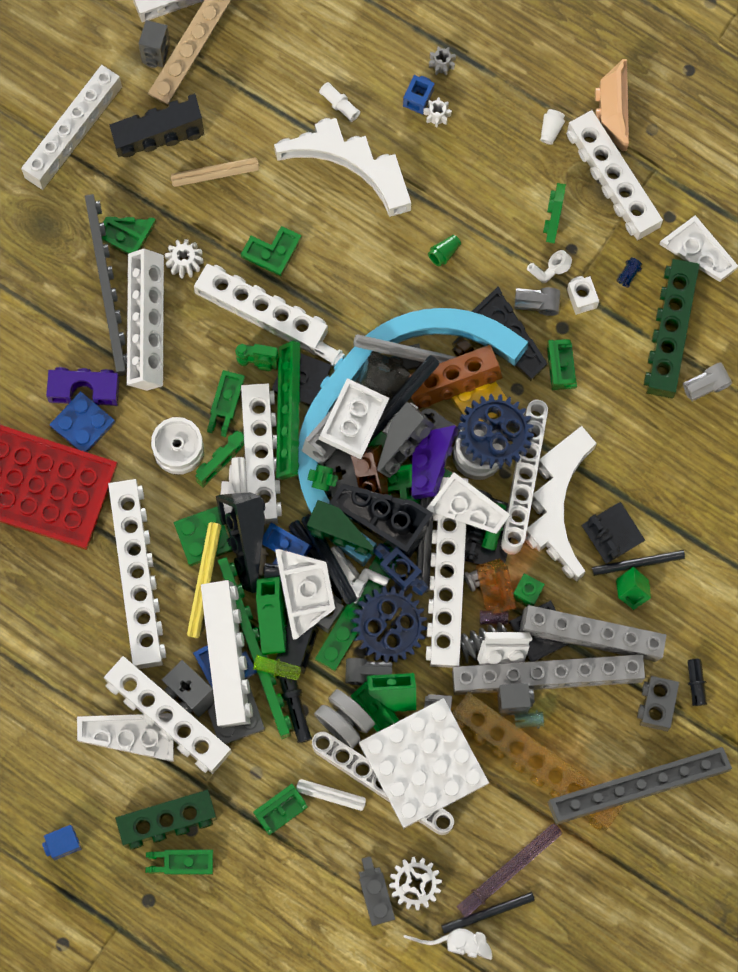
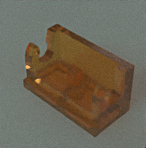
[476,558,516,613]

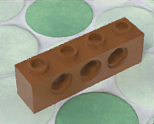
[404,345,503,409]

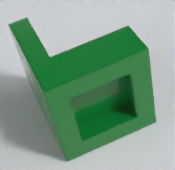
[616,567,651,610]

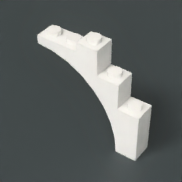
[274,118,411,217]
[525,426,596,582]

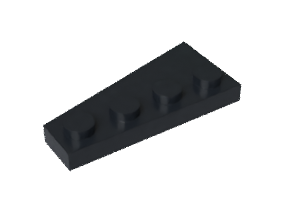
[471,287,548,381]

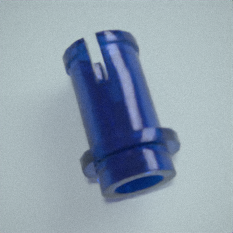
[616,257,642,288]

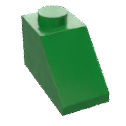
[367,673,417,712]

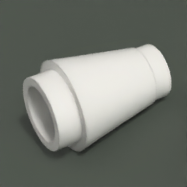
[540,109,565,145]

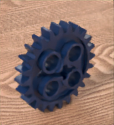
[458,394,534,469]
[351,586,427,663]

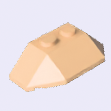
[595,59,629,151]

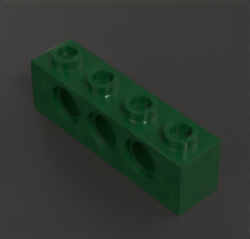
[115,790,217,850]

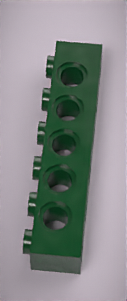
[643,259,700,399]

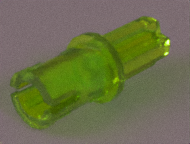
[253,655,301,680]

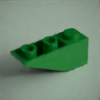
[256,577,287,655]

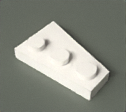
[659,215,738,282]
[426,472,511,534]

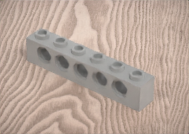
[519,605,666,662]

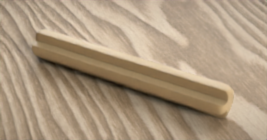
[171,157,259,187]

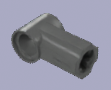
[345,658,392,685]

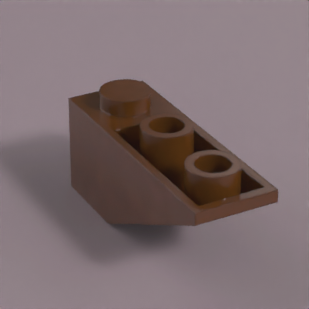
[351,445,388,495]

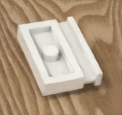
[477,632,532,665]

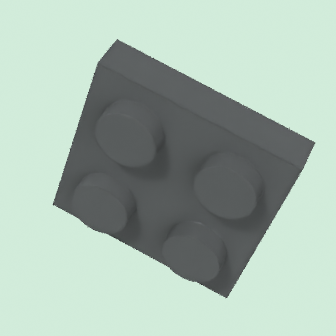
[207,688,265,744]

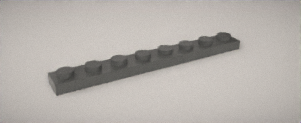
[85,194,127,376]
[547,747,732,825]

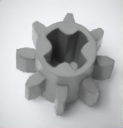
[429,46,456,75]

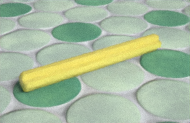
[187,522,221,638]

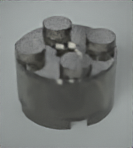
[356,351,410,403]

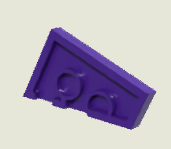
[411,425,459,500]

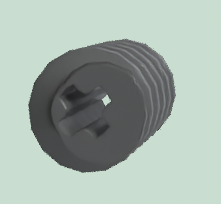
[460,622,508,664]

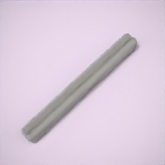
[353,334,455,363]

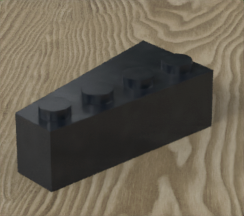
[109,93,205,157]

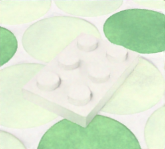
[318,378,389,459]

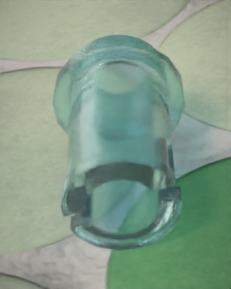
[514,710,544,729]

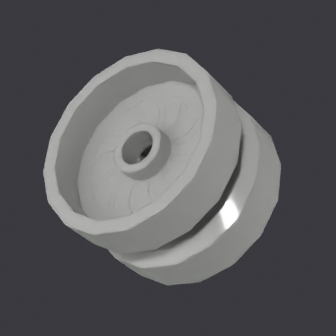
[314,689,375,749]

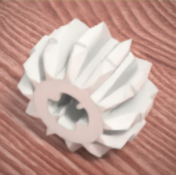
[165,239,204,278]

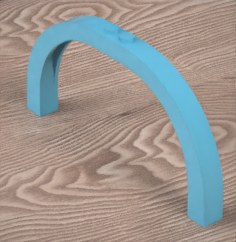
[298,308,528,567]

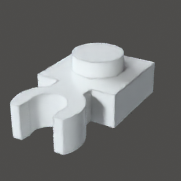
[331,546,360,583]

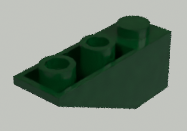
[307,500,375,556]

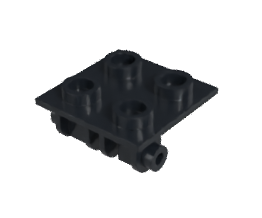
[581,502,645,564]
[464,524,512,571]

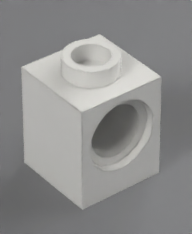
[567,276,599,315]

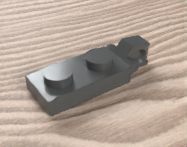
[359,856,395,926]

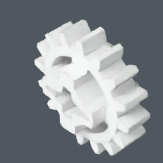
[389,857,442,911]

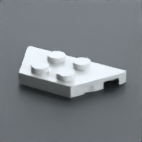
[275,549,335,640]

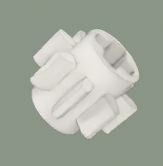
[424,97,452,127]

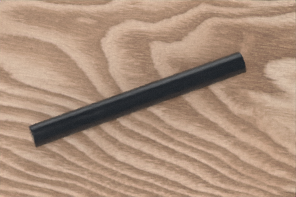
[592,550,685,576]
[441,892,535,934]

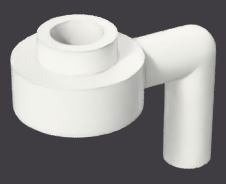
[527,250,572,283]
[350,568,390,604]

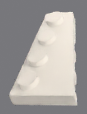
[77,713,174,762]

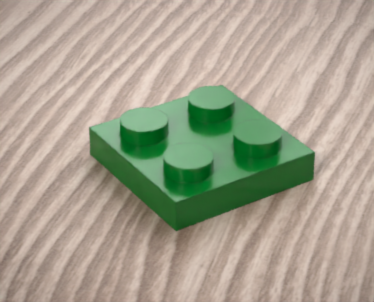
[173,507,233,567]

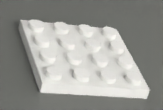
[359,698,489,829]

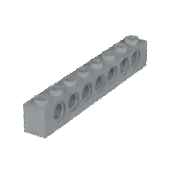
[452,655,645,695]

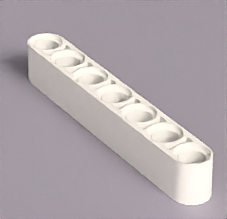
[501,400,548,555]
[312,732,454,835]

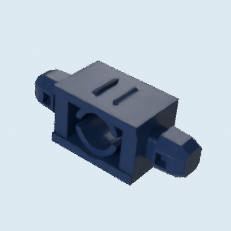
[374,543,428,596]

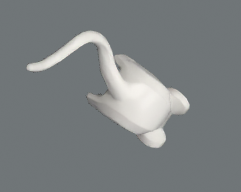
[404,928,492,960]

